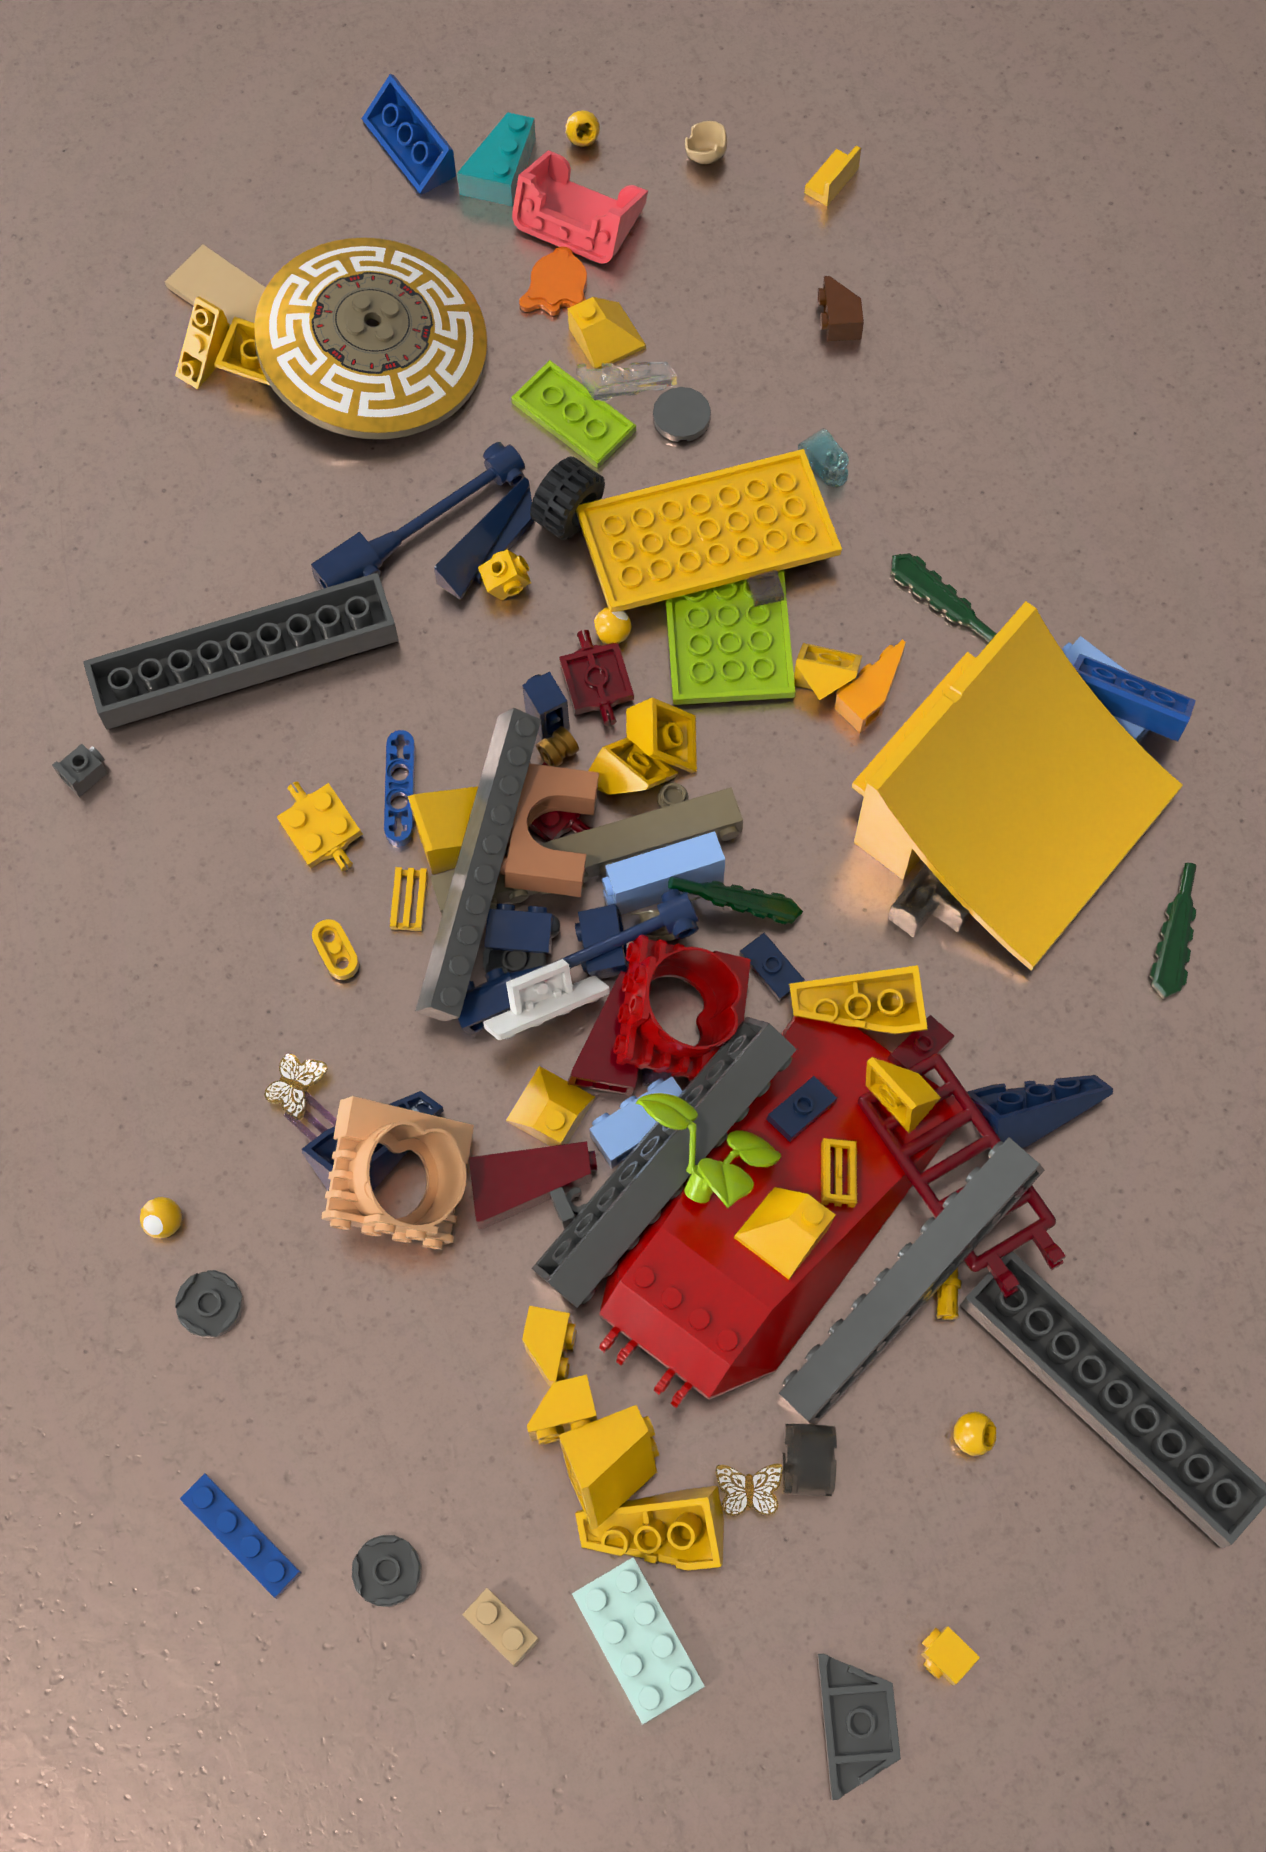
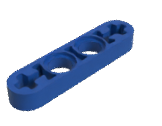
[384,730,416,847]

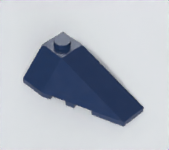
[967,1075,1113,1148]
[301,1091,444,1191]

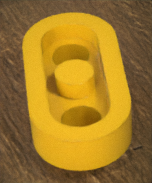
[312,919,359,980]

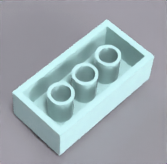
[572,1557,705,1725]

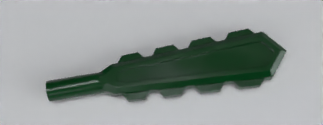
[891,553,997,643]
[1149,863,1197,999]
[668,876,803,925]

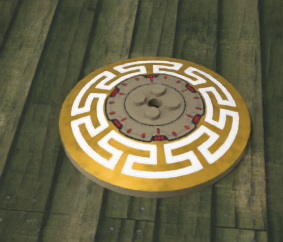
[255,238,487,439]

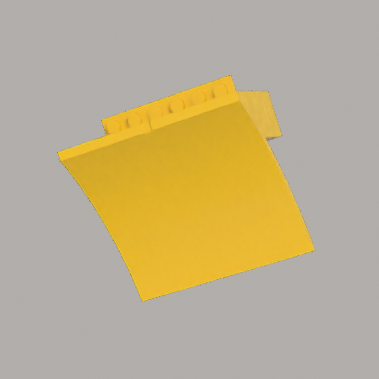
[852,601,1183,971]

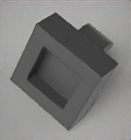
[550,1187,587,1229]

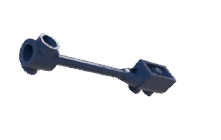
[311,442,525,589]
[458,889,700,1035]

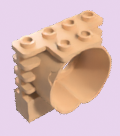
[321,1096,474,1249]

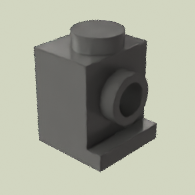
[52,744,107,797]

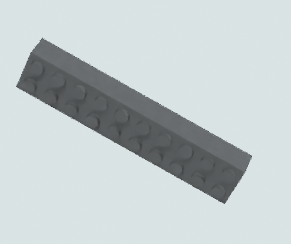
[83,573,399,730]
[531,1017,797,1308]
[960,1251,1266,1548]

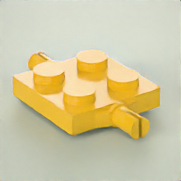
[276,781,363,871]

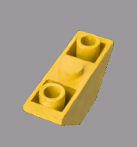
[175,296,230,389]

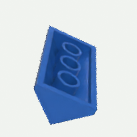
[361,74,457,194]
[1073,654,1196,742]

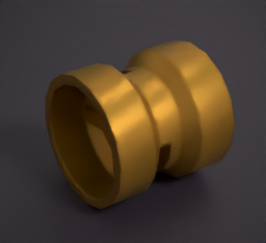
[536,726,579,767]

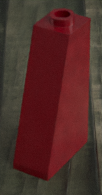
[568,970,652,1096]
[469,1141,597,1229]

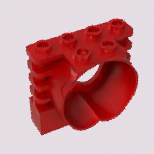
[614,935,751,1082]

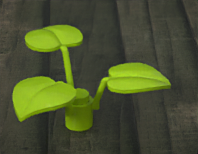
[636,1093,781,1208]

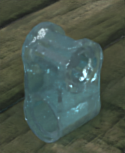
[798,428,849,487]

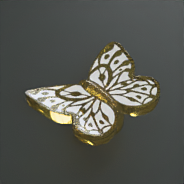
[264,1054,328,1120]
[715,1463,783,1516]

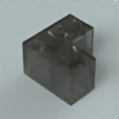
[888,864,971,937]

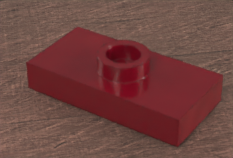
[888,1015,954,1069]

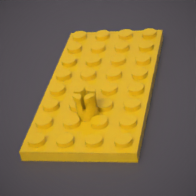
[576,449,842,612]

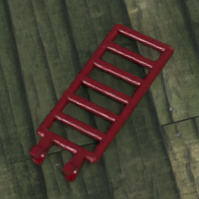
[858,1053,1066,1298]

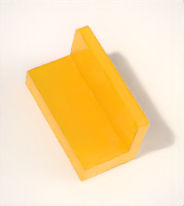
[804,145,861,206]

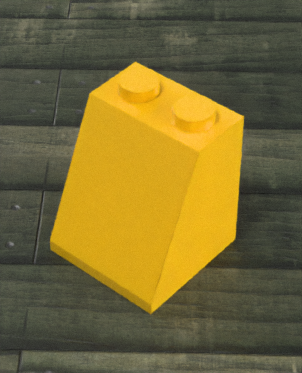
[408,786,478,875]
[558,1405,659,1530]

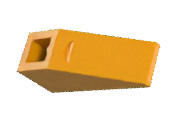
[835,639,906,733]

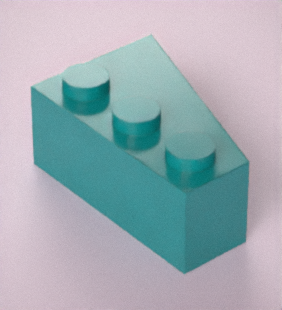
[457,112,536,207]

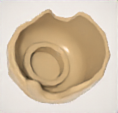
[685,121,727,164]

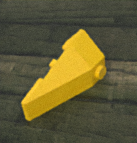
[789,965,928,1034]
[575,1486,724,1571]

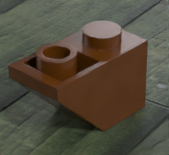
[818,276,864,342]

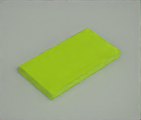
[511,360,636,469]

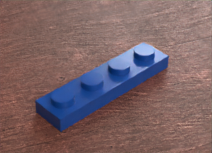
[180,1473,302,1599]

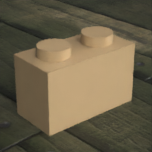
[462,1588,540,1667]

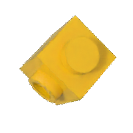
[921,1626,980,1685]

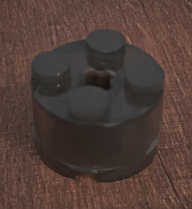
[781,1423,837,1496]

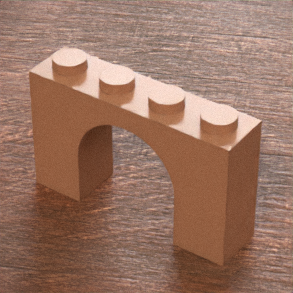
[500,763,599,897]

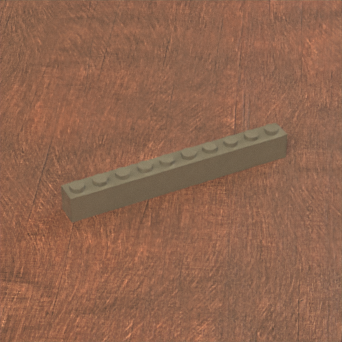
[430,787,743,915]

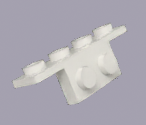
[483,959,610,1040]

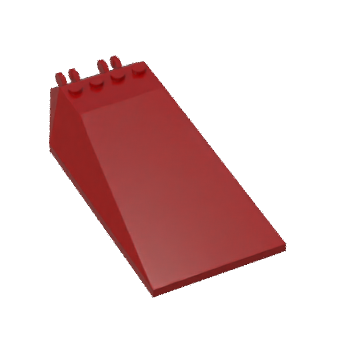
[599,1016,963,1408]

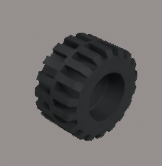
[530,456,605,540]

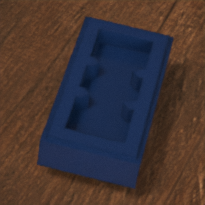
[739,932,805,1002]
[766,1076,837,1142]

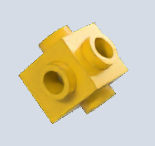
[478,549,531,601]

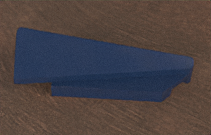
[434,477,534,600]

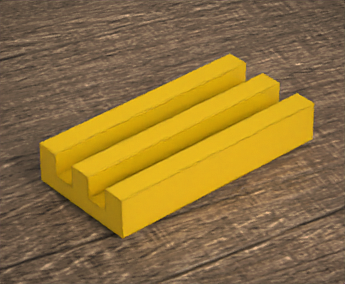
[390,867,428,931]
[821,1138,857,1208]

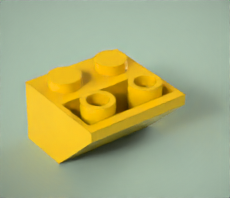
[522,1306,577,1387]
[527,1374,597,1445]

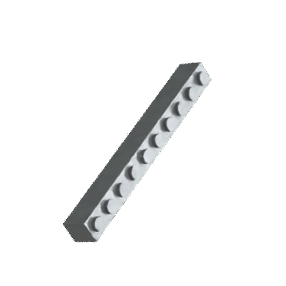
[415,708,541,1021]
[779,1137,1045,1424]

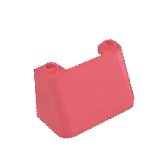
[512,150,648,264]

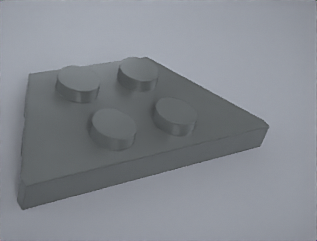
[817,1653,901,1800]

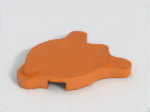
[519,246,587,316]

